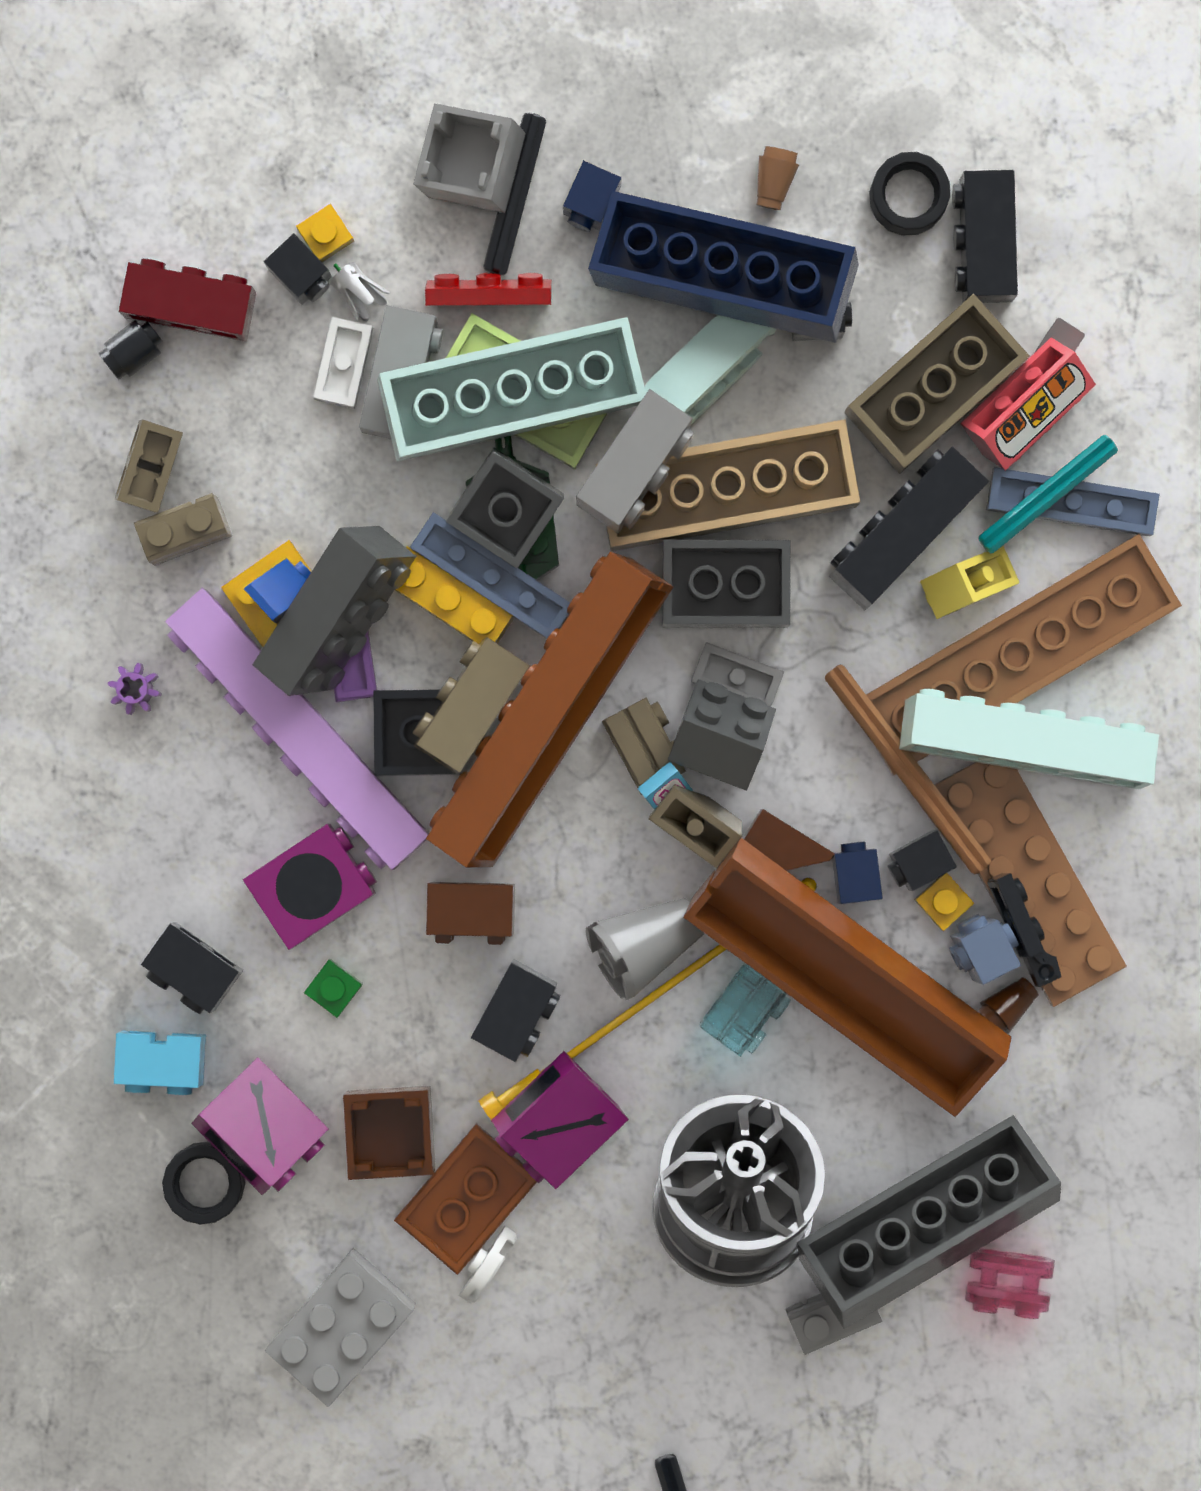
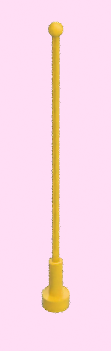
[478,878,817,1120]

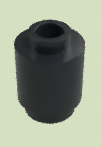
[98,319,163,380]

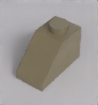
[649,785,742,868]

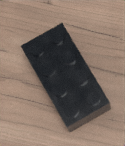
[829,446,989,611]

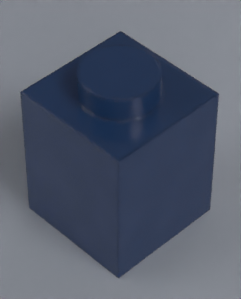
[563,160,622,232]
[832,841,883,904]

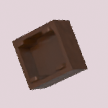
[426,882,515,945]
[343,1086,435,1180]

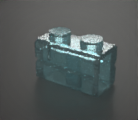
[699,962,791,1057]

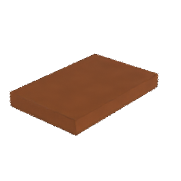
[394,1123,537,1275]

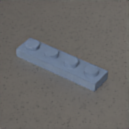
[986,467,1160,536]
[410,512,570,639]

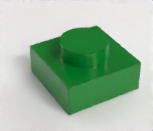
[304,959,363,1018]

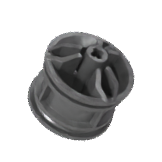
[653,1095,825,1287]

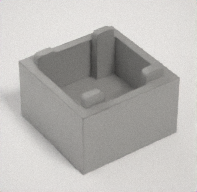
[413,103,526,213]

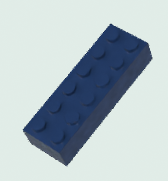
[588,191,859,343]

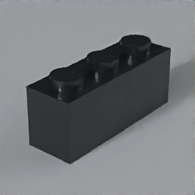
[952,170,1018,303]

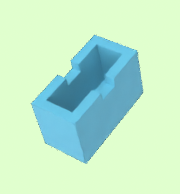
[114,1030,206,1095]

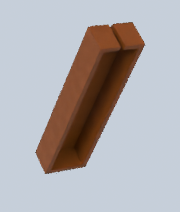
[426,551,674,868]
[683,838,1012,1117]

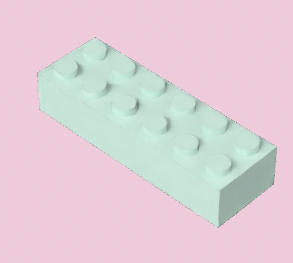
[377,317,646,462]

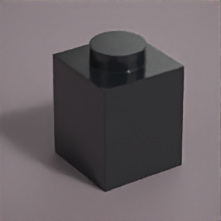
[263,233,332,305]
[887,830,957,891]

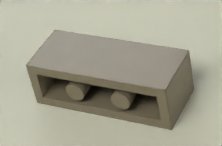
[413,637,530,774]

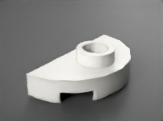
[459,1226,517,1303]

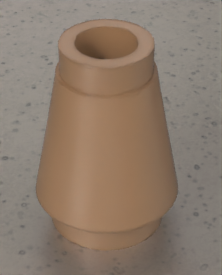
[756,146,799,210]

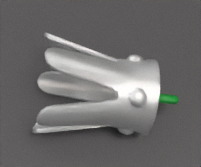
[330,262,390,322]

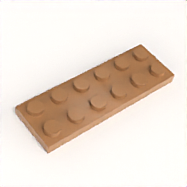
[935,762,1127,1007]

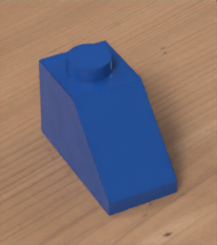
[244,558,311,624]

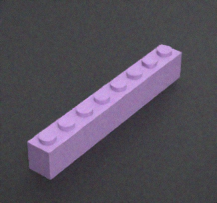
[165,588,429,870]

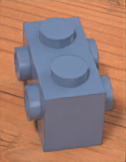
[949,914,1021,985]

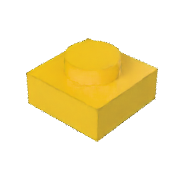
[296,203,354,262]
[914,873,975,931]

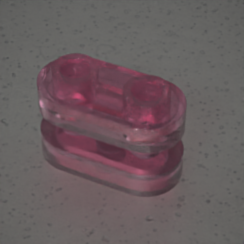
[965,1248,1055,1319]

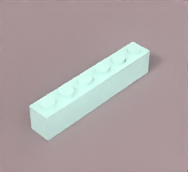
[899,689,1159,789]

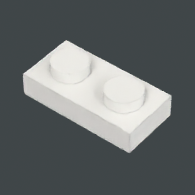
[313,317,374,409]

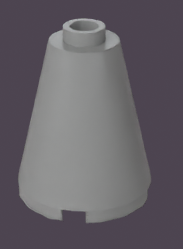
[586,898,704,1000]

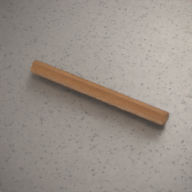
[825,664,991,874]

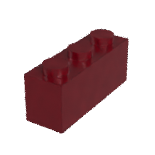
[119,258,256,342]

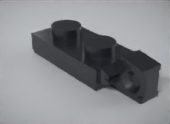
[987,873,1062,987]

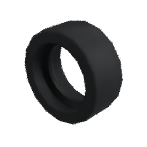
[869,152,950,236]
[162,1141,246,1225]

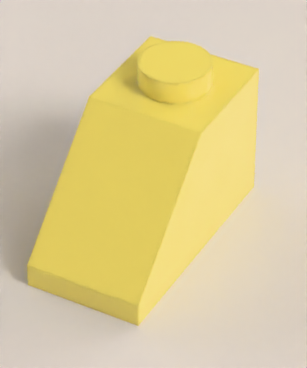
[920,546,1020,619]

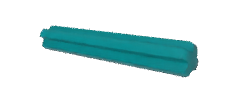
[978,435,1118,554]

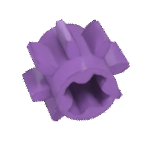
[107,663,162,715]

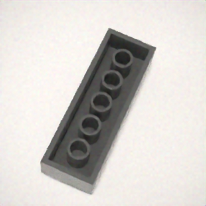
[797,1115,1061,1329]

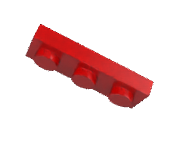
[425,273,552,306]

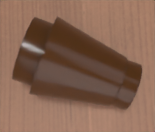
[977,977,1039,1034]

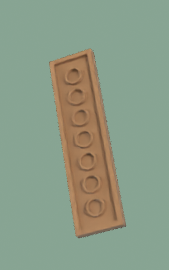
[866,534,1182,776]

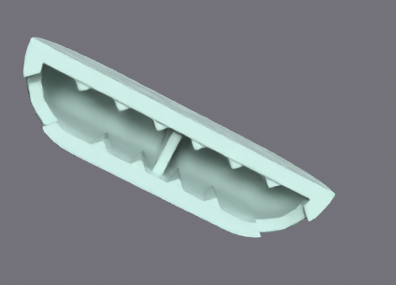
[645,315,776,425]

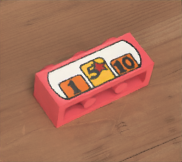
[960,338,1096,471]

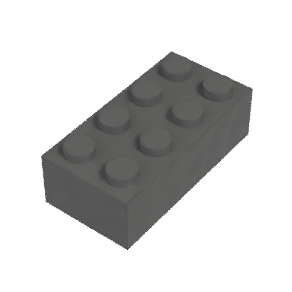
[252,526,416,696]

